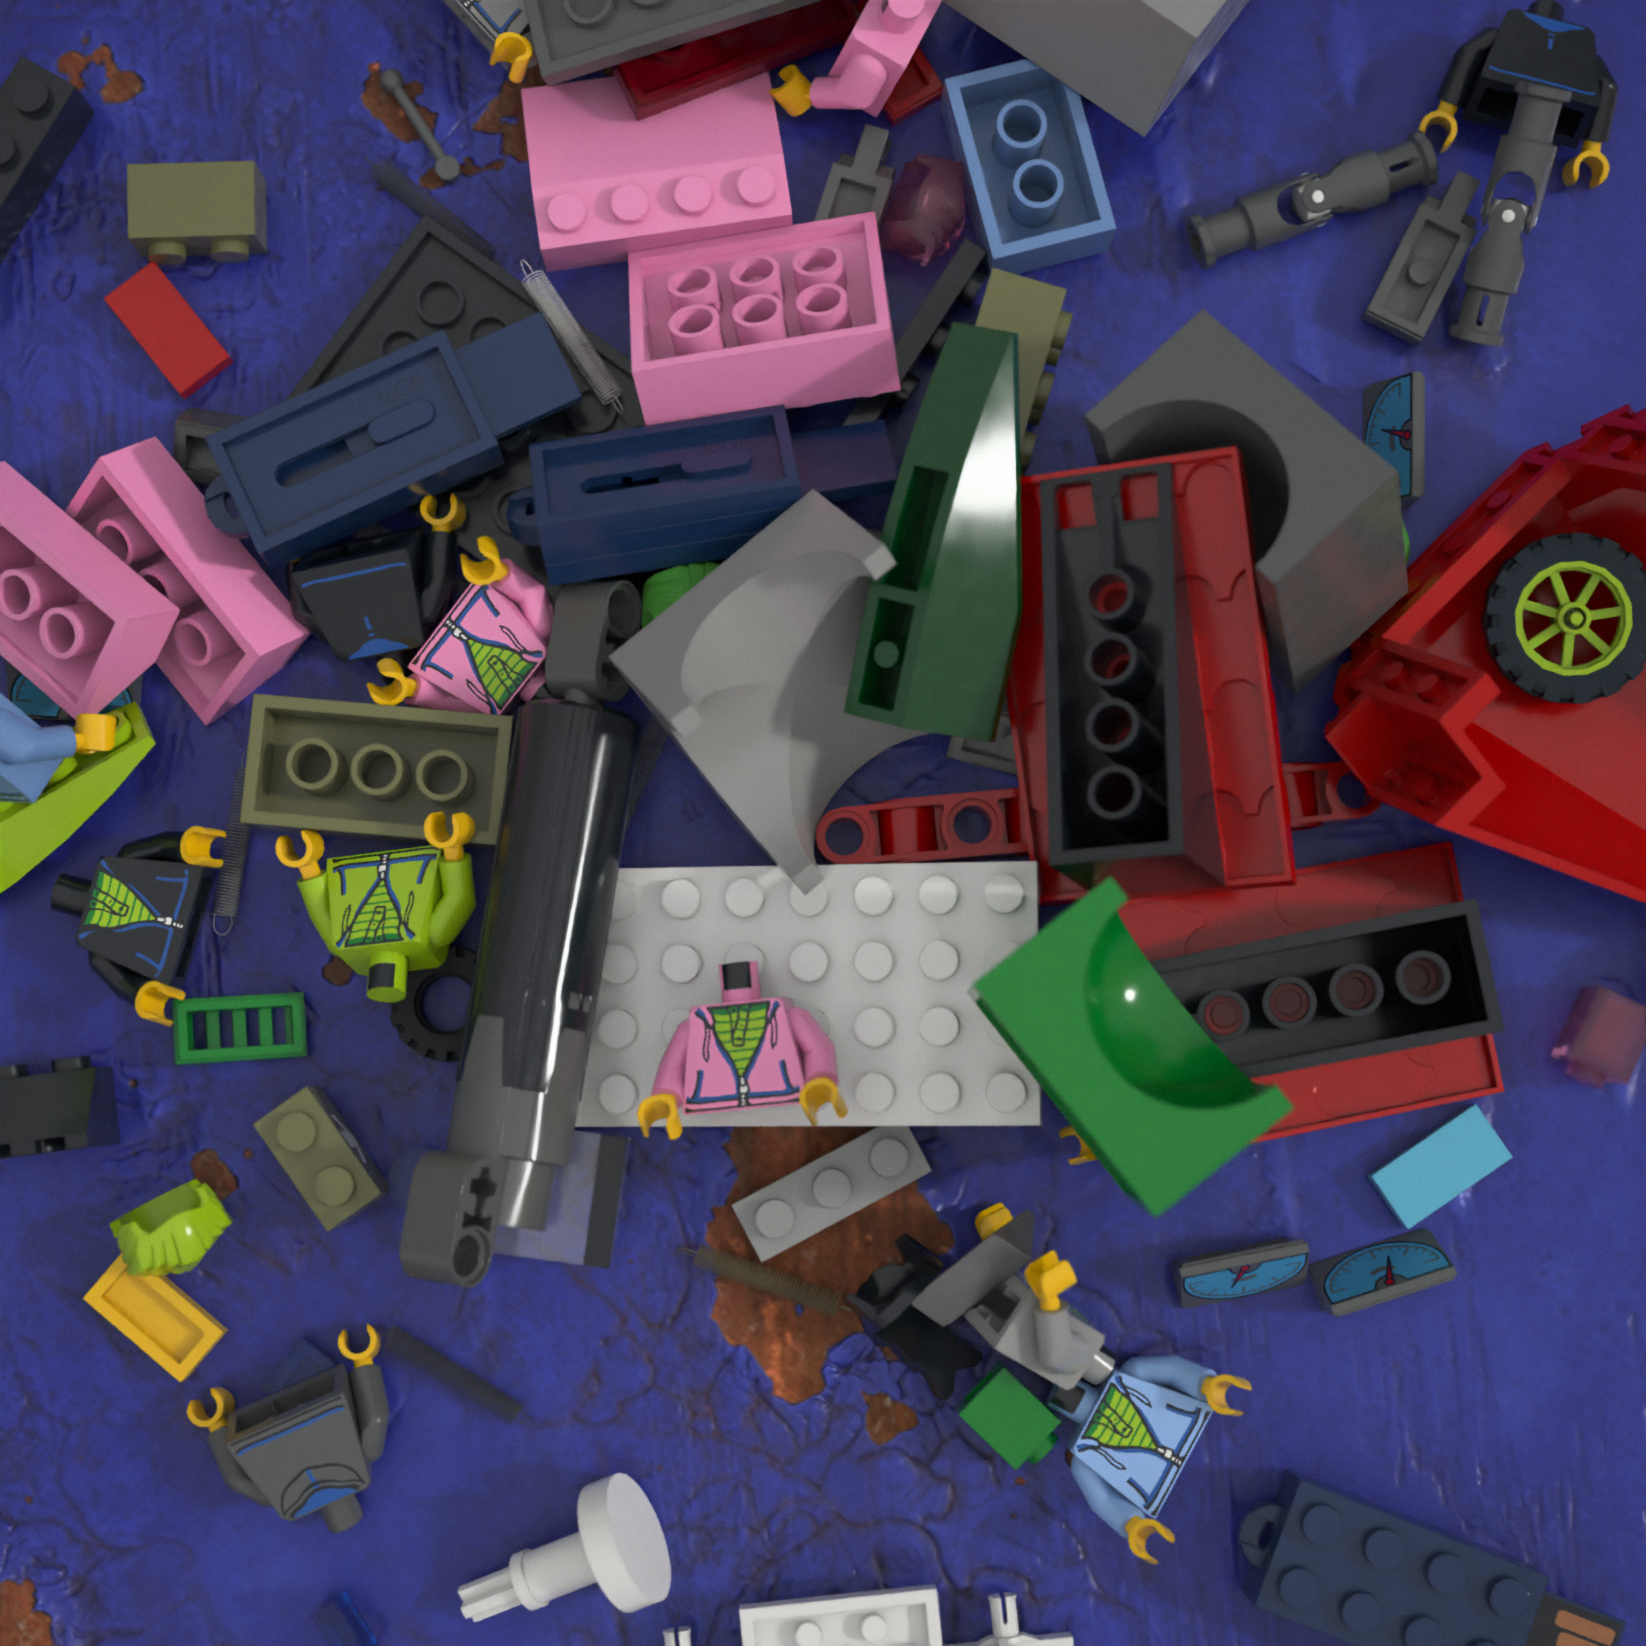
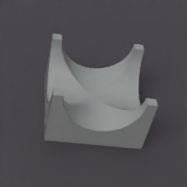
[608,489,1006,895]

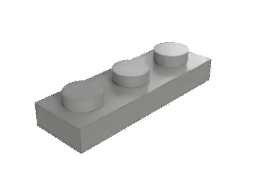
[732,1126,932,1263]

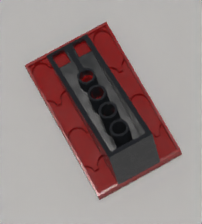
[1006,446,1297,906]
[1117,841,1505,1144]

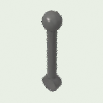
[380,68,461,183]

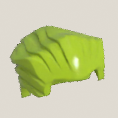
[109,1178,233,1276]

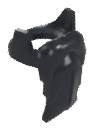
[841,1233,983,1401]

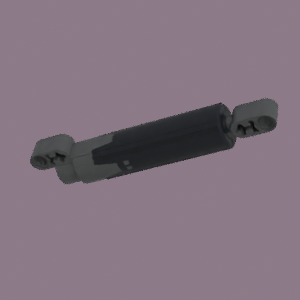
[400,580,642,1288]

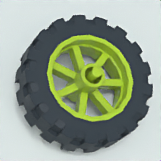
[1481,533,1646,704]

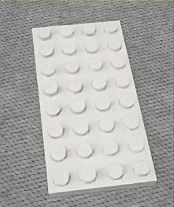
[575,861,1042,1127]

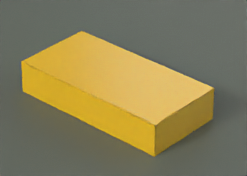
[82,1252,228,1383]

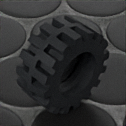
[388,946,477,1062]

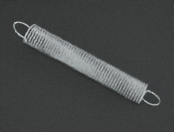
[521,259,624,415]

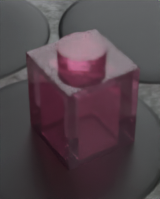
[1551,985,1646,1090]

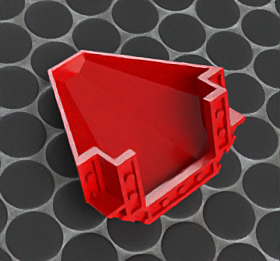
[1323,404,1646,903]

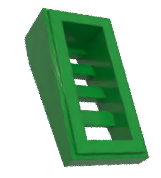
[171,992,307,1067]

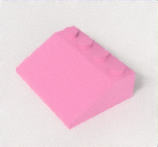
[521,71,792,272]
[628,211,901,426]

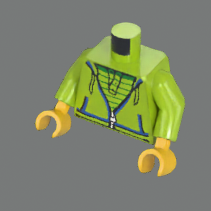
[275,811,476,1003]

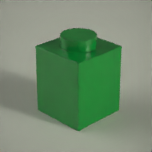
[955,1361,1061,1470]

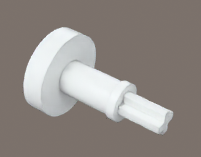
[458,1473,671,1623]

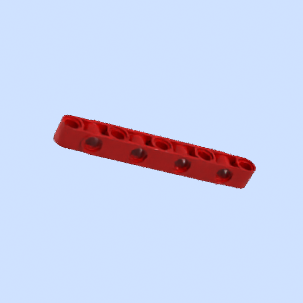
[815,761,1382,865]

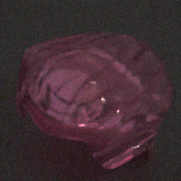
[879,153,966,268]

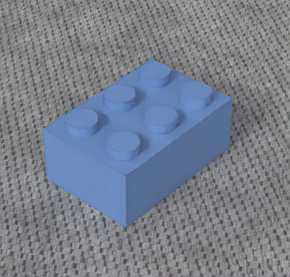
[940,59,1116,280]

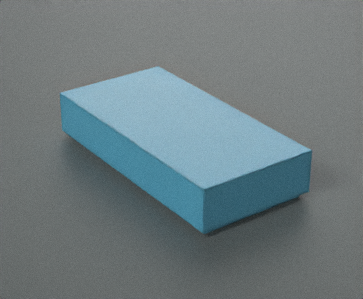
[1367,1104,1513,1230]

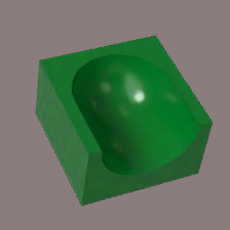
[966,876,1294,1218]

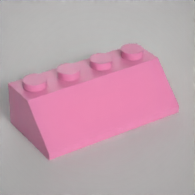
[64,436,311,726]
[0,461,181,720]

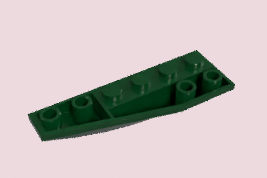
[843,322,1023,742]

